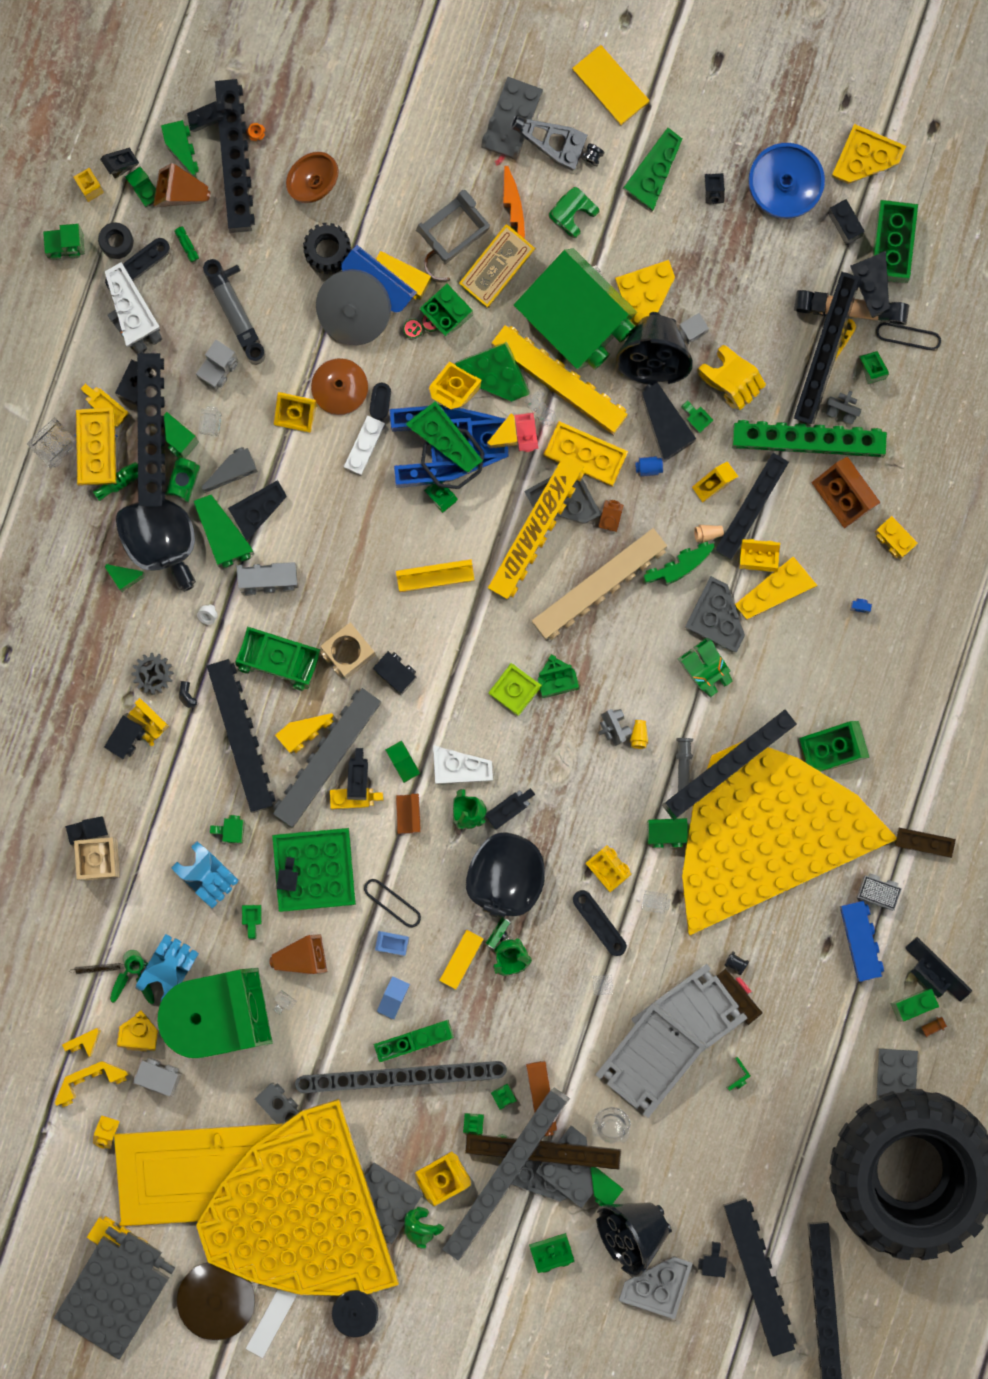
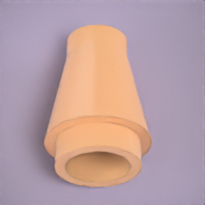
[694,525,724,543]

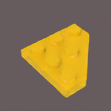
[831,124,906,184]
[615,260,675,326]

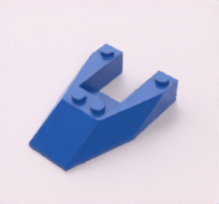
[390,405,509,488]

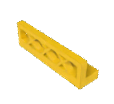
[396,559,475,592]

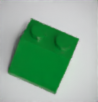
[164,412,199,459]
[647,818,687,848]

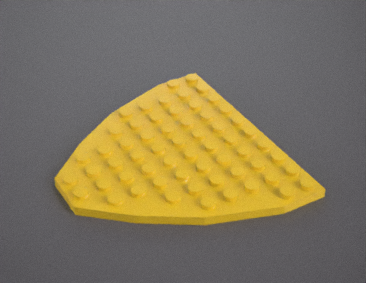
[196,1099,399,1296]

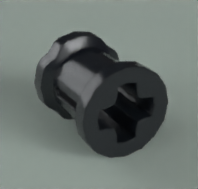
[724,951,749,975]

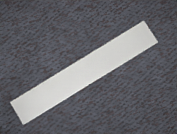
[246,1289,297,1358]

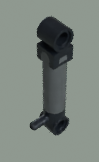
[203,259,266,365]

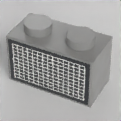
[856,873,902,911]

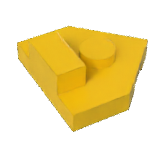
[117,1010,158,1052]

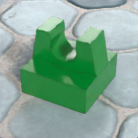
[491,1083,517,1110]
[463,1113,484,1134]

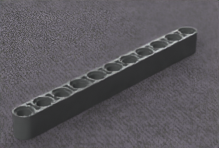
[295,1061,507,1093]

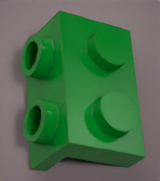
[529,1233,575,1273]

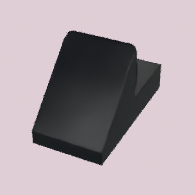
[100,147,139,178]
[65,816,108,845]

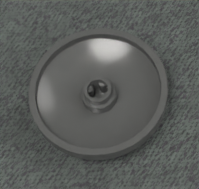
[316,269,391,345]

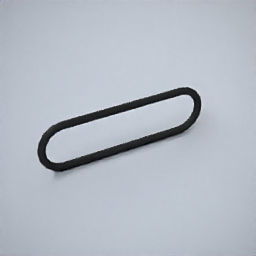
[876,322,941,350]
[364,879,421,927]

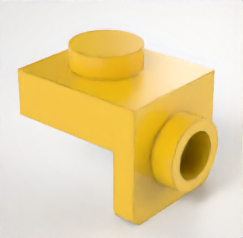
[93,1115,120,1149]

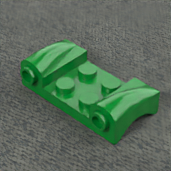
[235,626,321,691]

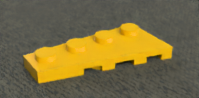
[735,557,818,620]

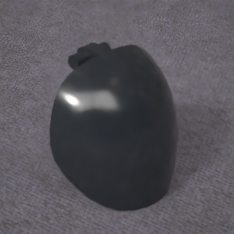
[116,499,195,571]
[466,832,545,918]

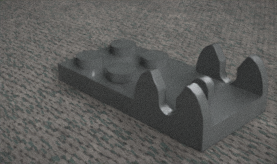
[481,77,543,160]
[876,1048,918,1101]

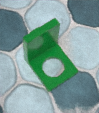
[726,1057,751,1091]

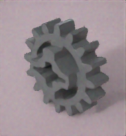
[131,653,174,695]

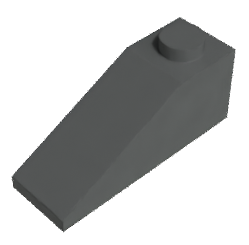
[202,447,258,493]

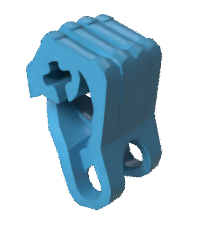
[171,841,239,908]
[135,934,199,1001]

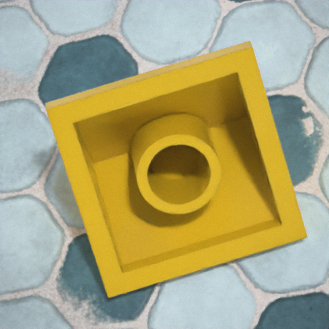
[274,392,317,433]

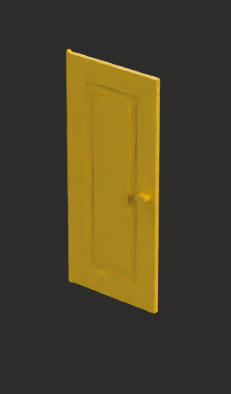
[114,1123,284,1226]

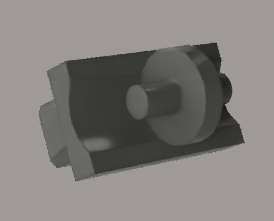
[827,390,862,425]
[598,709,632,746]

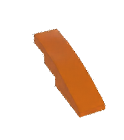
[503,166,525,239]

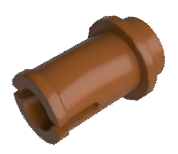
[921,1016,947,1037]

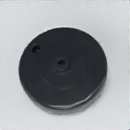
[332,1290,379,1338]

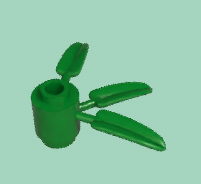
[110,950,155,1004]

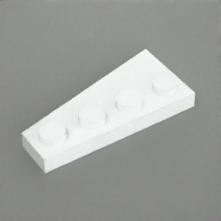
[105,262,160,347]

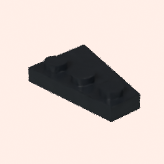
[850,251,890,318]
[228,480,287,541]

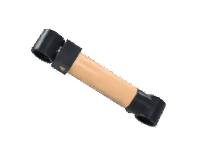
[794,290,910,325]

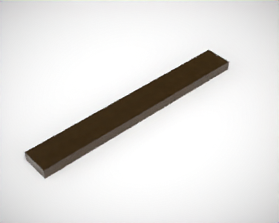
[465,1133,622,1170]

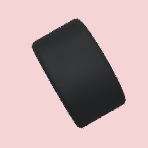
[98,222,134,259]

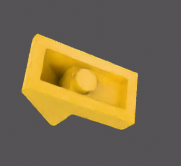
[62,1028,101,1057]

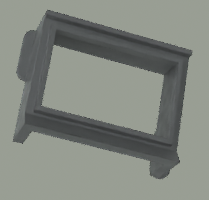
[416,190,490,264]

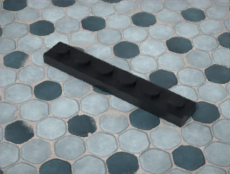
[715,452,789,560]

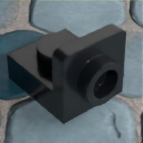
[704,173,725,204]

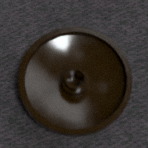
[177,1262,255,1340]

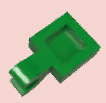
[681,400,714,434]
[242,905,262,939]

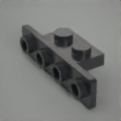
[905,937,972,1002]

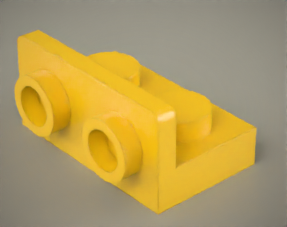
[875,516,918,560]
[129,698,169,739]
[585,845,632,893]

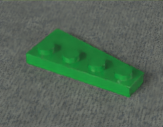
[623,127,683,211]
[405,401,483,473]

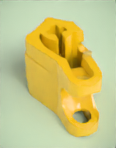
[697,345,766,410]

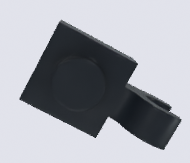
[276,857,299,891]

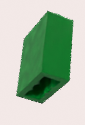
[890,989,939,1022]

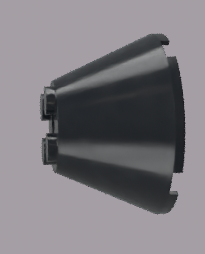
[616,312,693,385]
[596,1202,672,1277]

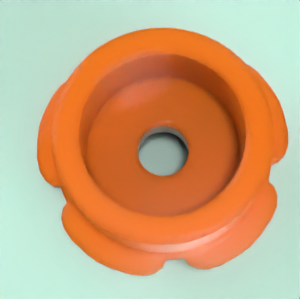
[247,123,265,141]

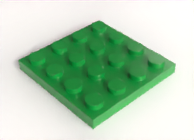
[272,828,356,912]

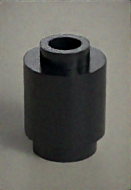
[170,562,196,592]

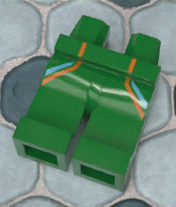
[677,638,733,697]

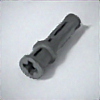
[676,738,693,792]

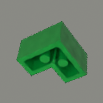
[43,223,85,260]

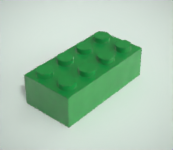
[872,200,919,283]

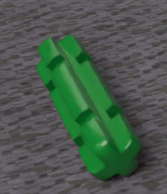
[174,226,199,262]

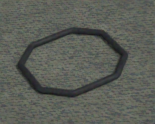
[421,428,484,489]

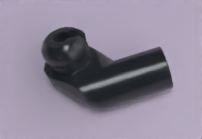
[179,681,197,708]

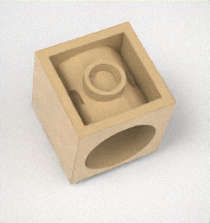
[320,622,376,680]
[74,837,120,881]

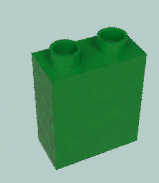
[513,248,638,370]

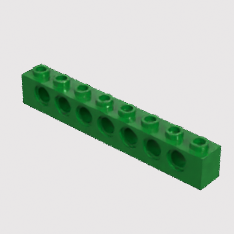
[732,420,887,458]

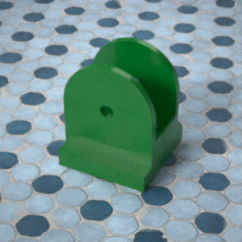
[157,968,273,1058]

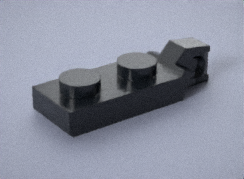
[187,101,232,132]
[347,748,369,800]
[485,788,535,830]

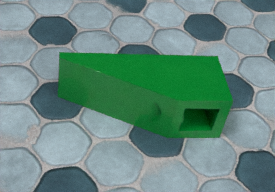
[161,120,199,178]

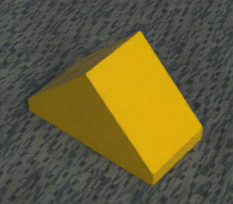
[73,168,104,202]
[487,413,517,448]

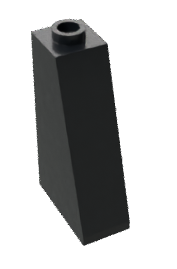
[641,382,697,462]

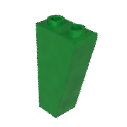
[194,494,254,568]

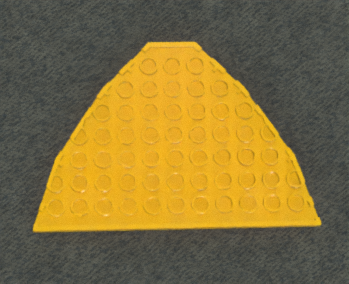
[682,739,897,935]

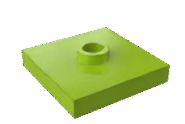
[488,663,542,716]

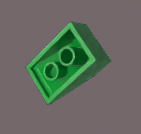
[799,721,870,772]

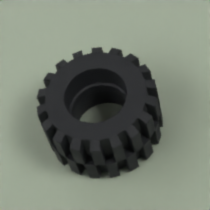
[303,223,352,274]

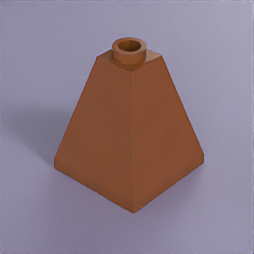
[153,163,211,207]
[270,934,328,974]

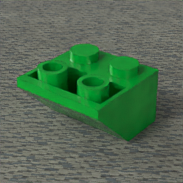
[419,283,473,337]

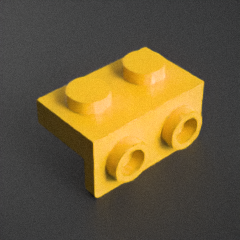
[739,539,780,572]

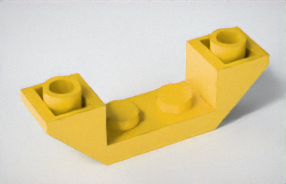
[55,1061,130,1108]

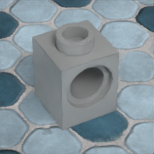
[679,313,709,344]

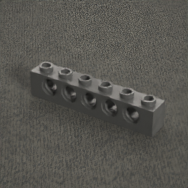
[255,1083,299,1124]

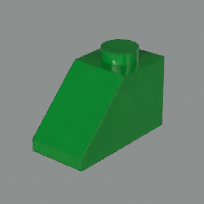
[590,1167,624,1206]

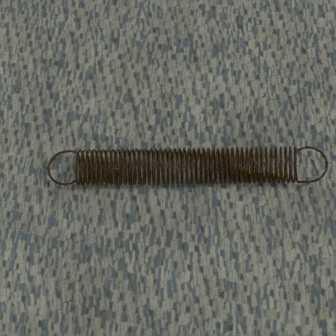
[69,963,123,975]

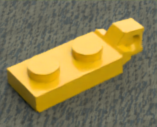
[81,383,130,428]
[330,788,384,809]

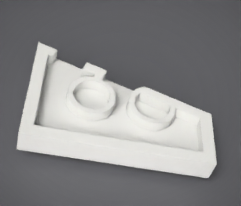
[433,745,493,784]

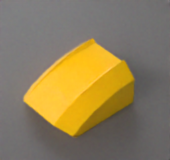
[429,361,482,409]
[415,1151,471,1206]

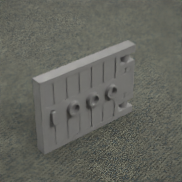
[632,963,748,1052]
[596,1002,707,1118]

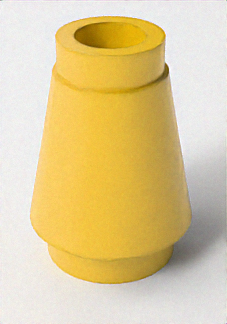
[630,720,649,749]

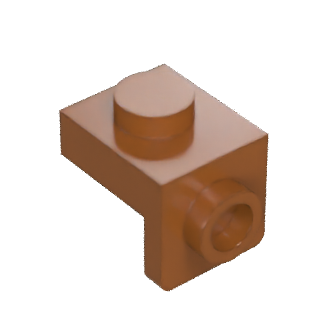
[599,500,624,532]

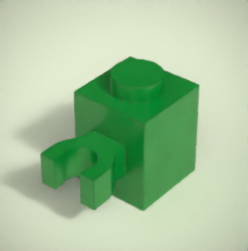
[210,815,245,844]

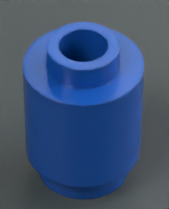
[635,456,663,477]

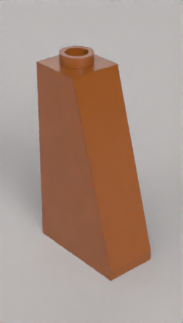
[526,1061,557,1136]

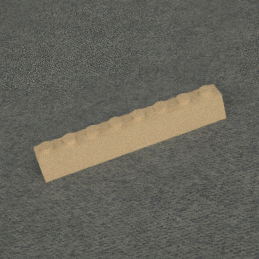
[532,528,667,641]

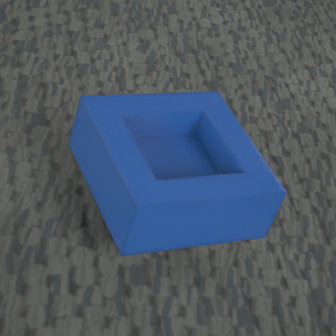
[850,598,872,614]

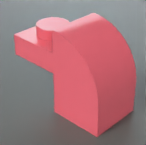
[514,413,538,452]

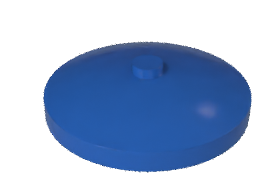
[748,143,825,219]

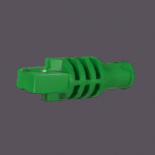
[93,462,138,502]

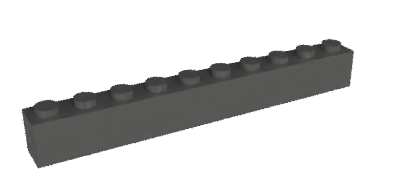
[442,1087,570,1261]

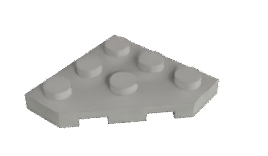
[619,1256,693,1319]

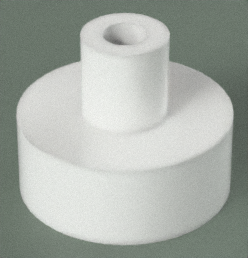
[197,605,218,625]

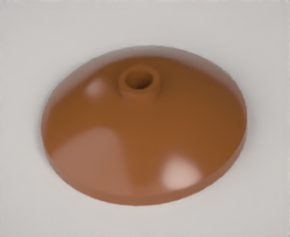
[286,152,339,203]
[311,358,368,415]

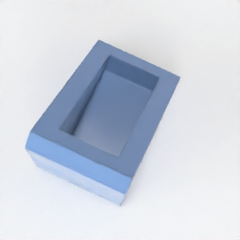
[375,931,409,956]
[377,976,410,1019]

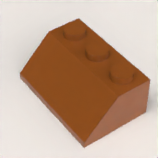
[811,456,881,529]

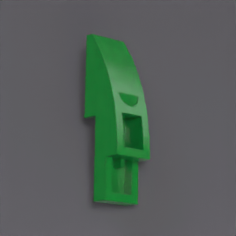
[643,542,715,585]
[374,1019,454,1063]

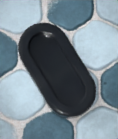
[369,382,391,421]

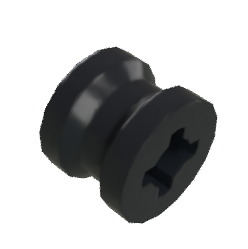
[581,143,605,166]

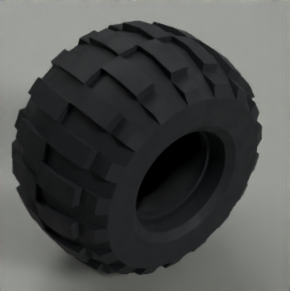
[829,1089,988,1261]

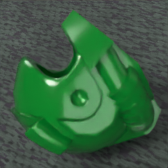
[452,789,487,829]
[493,938,532,976]
[404,1207,445,1249]

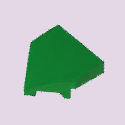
[538,654,580,699]

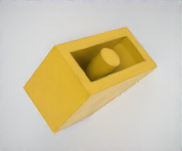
[692,461,739,502]

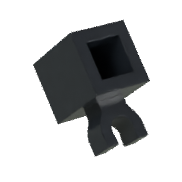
[698,1241,727,1278]

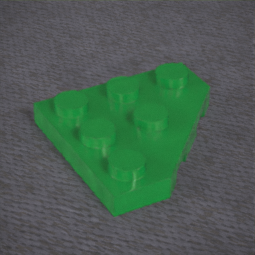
[455,342,530,402]

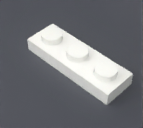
[344,415,385,476]

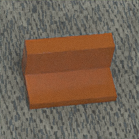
[396,793,421,834]

